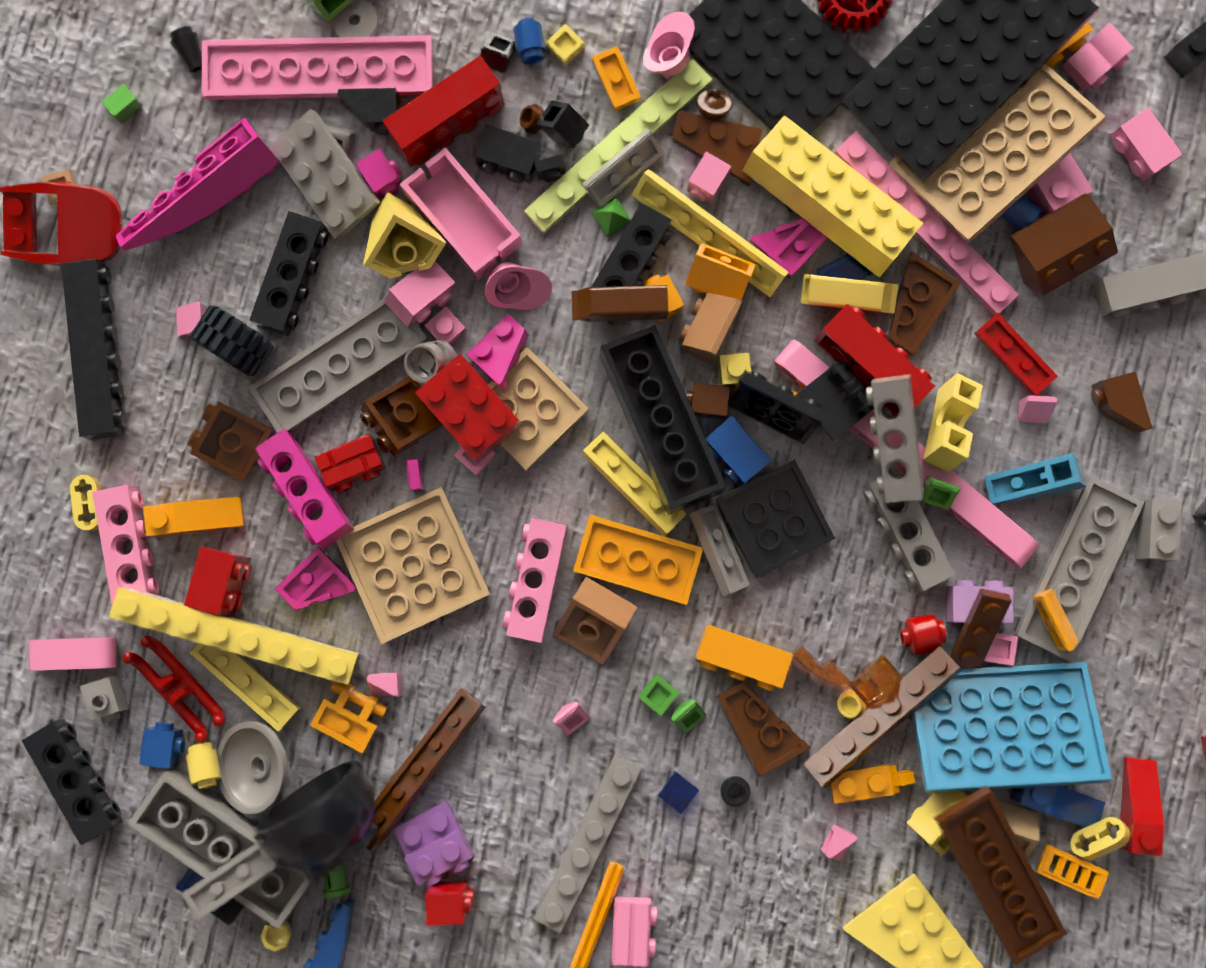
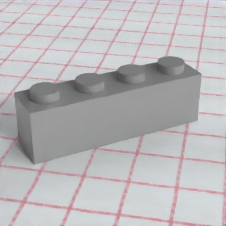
[1092,252,1206,319]

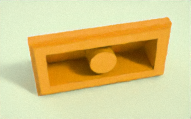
[1033,589,1078,652]

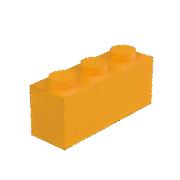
[694,624,793,691]

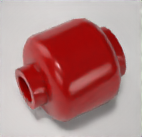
[900,614,947,655]

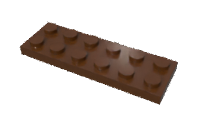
[933,786,1067,965]

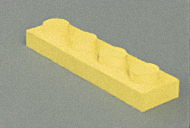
[581,431,686,536]
[190,643,301,732]

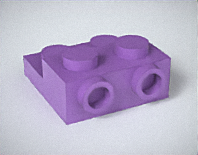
[393,800,474,887]

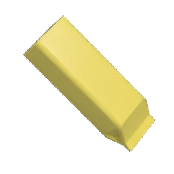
[801,274,899,313]

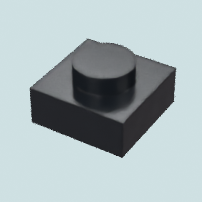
[534,154,566,182]

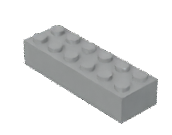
[128,768,314,929]

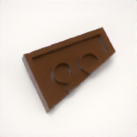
[672,110,762,187]
[887,251,961,356]
[715,682,811,777]

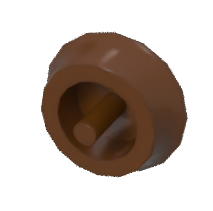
[697,89,732,120]

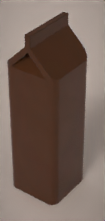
[571,285,668,322]

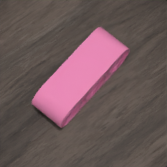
[28,637,117,670]

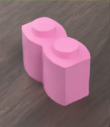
[1061,23,1133,92]

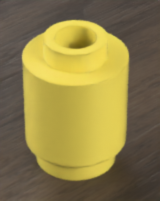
[186,742,222,790]

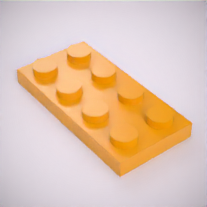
[573,515,703,605]

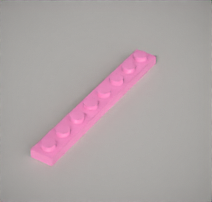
[834,131,1019,315]

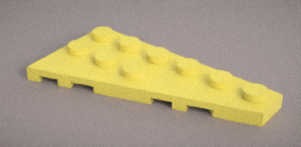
[842,873,984,968]

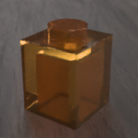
[849,654,903,708]

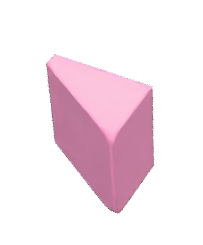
[176,302,206,337]
[1018,395,1057,423]

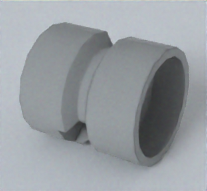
[404,340,456,382]

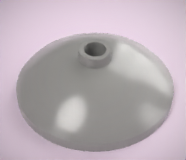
[217,721,287,814]

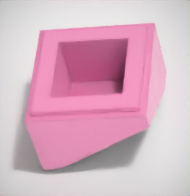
[367,672,402,697]
[821,824,858,861]

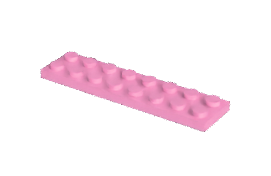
[202,35,433,100]

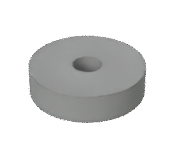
[332,0,379,37]

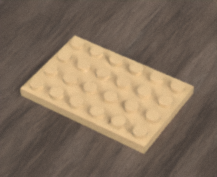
[888,63,1106,244]

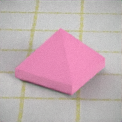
[553,701,590,736]

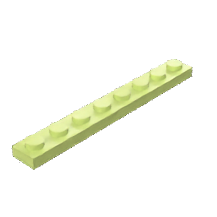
[524,59,712,234]

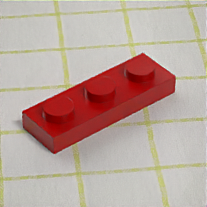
[973,312,1058,396]

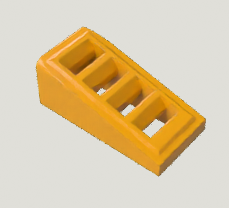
[1035,844,1109,900]

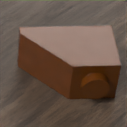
[1091,372,1152,434]

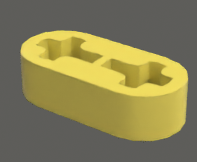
[70,475,102,531]
[1070,817,1130,861]

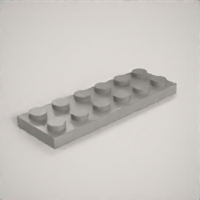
[248,297,428,433]
[1014,476,1145,662]

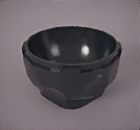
[253,761,379,881]

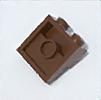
[360,376,443,457]
[186,401,272,481]

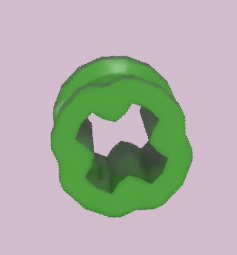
[323,864,351,898]

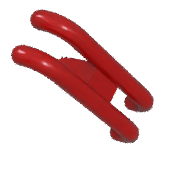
[123,635,226,743]

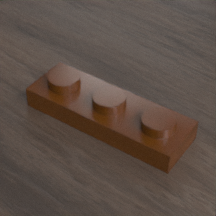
[949,588,1012,669]

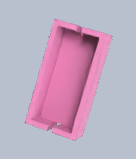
[400,147,522,281]

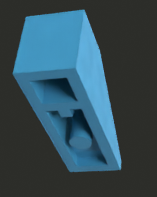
[984,453,1086,505]

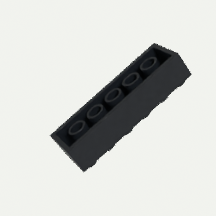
[599,325,726,515]

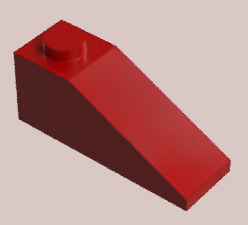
[1120,757,1164,856]

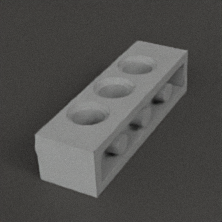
[867,375,924,503]
[864,468,955,591]

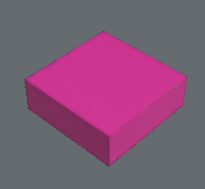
[406,459,425,492]

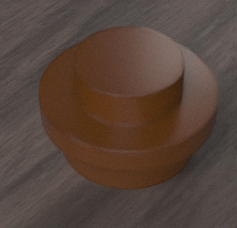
[519,104,544,134]

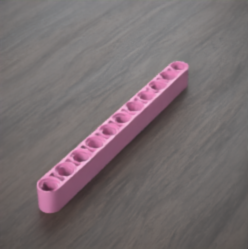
[773,340,1039,569]

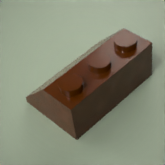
[1010,193,1118,296]

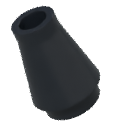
[170,26,202,73]

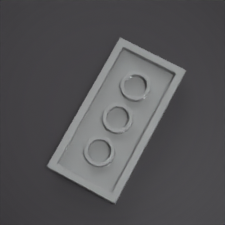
[270,110,380,239]

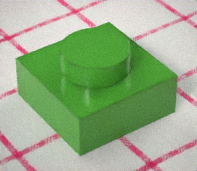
[638,674,680,716]

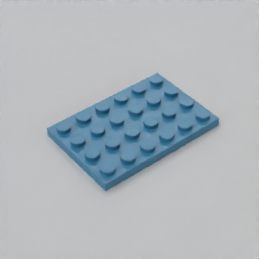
[907,662,1112,793]

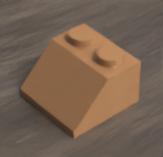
[678,293,742,365]
[552,577,637,664]

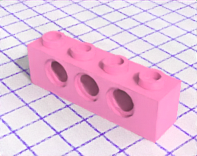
[92,485,159,604]
[502,518,567,643]

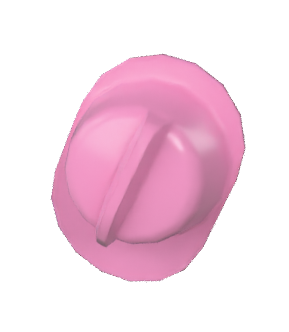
[643,12,695,80]
[485,262,552,310]

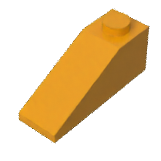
[143,497,245,538]

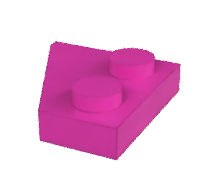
[749,218,828,279]
[466,314,529,390]
[275,547,357,610]

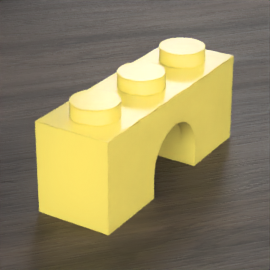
[923,373,983,472]

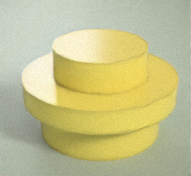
[837,689,867,719]

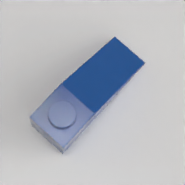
[1009,785,1106,827]

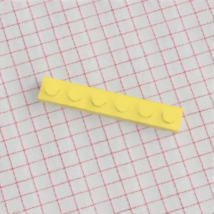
[632,169,789,297]

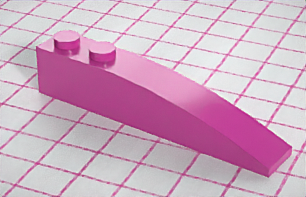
[116,117,280,251]

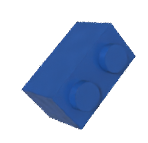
[706,416,771,485]

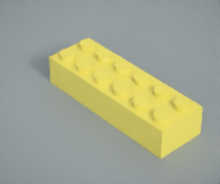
[742,116,923,278]

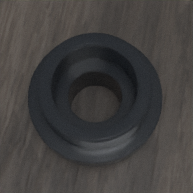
[720,776,750,807]

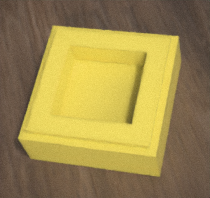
[545,24,585,67]

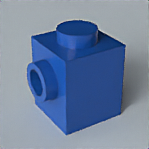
[139,722,186,769]

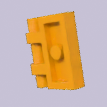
[310,681,388,754]

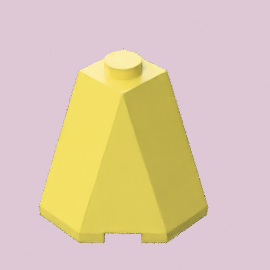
[364,192,446,279]

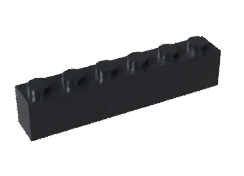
[61,259,127,440]

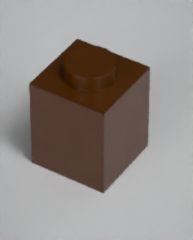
[686,383,730,420]

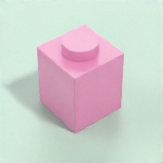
[687,152,731,204]

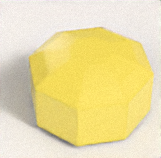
[260,922,293,952]

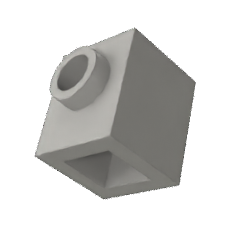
[80,675,129,724]

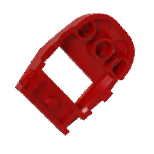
[0,181,122,267]

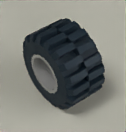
[190,305,274,377]

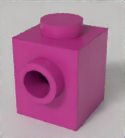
[356,148,402,200]

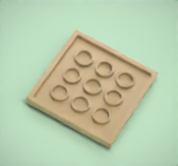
[336,487,491,644]

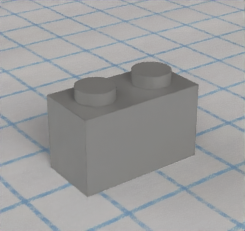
[1136,499,1182,562]

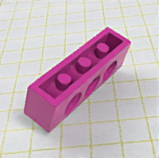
[255,428,354,549]

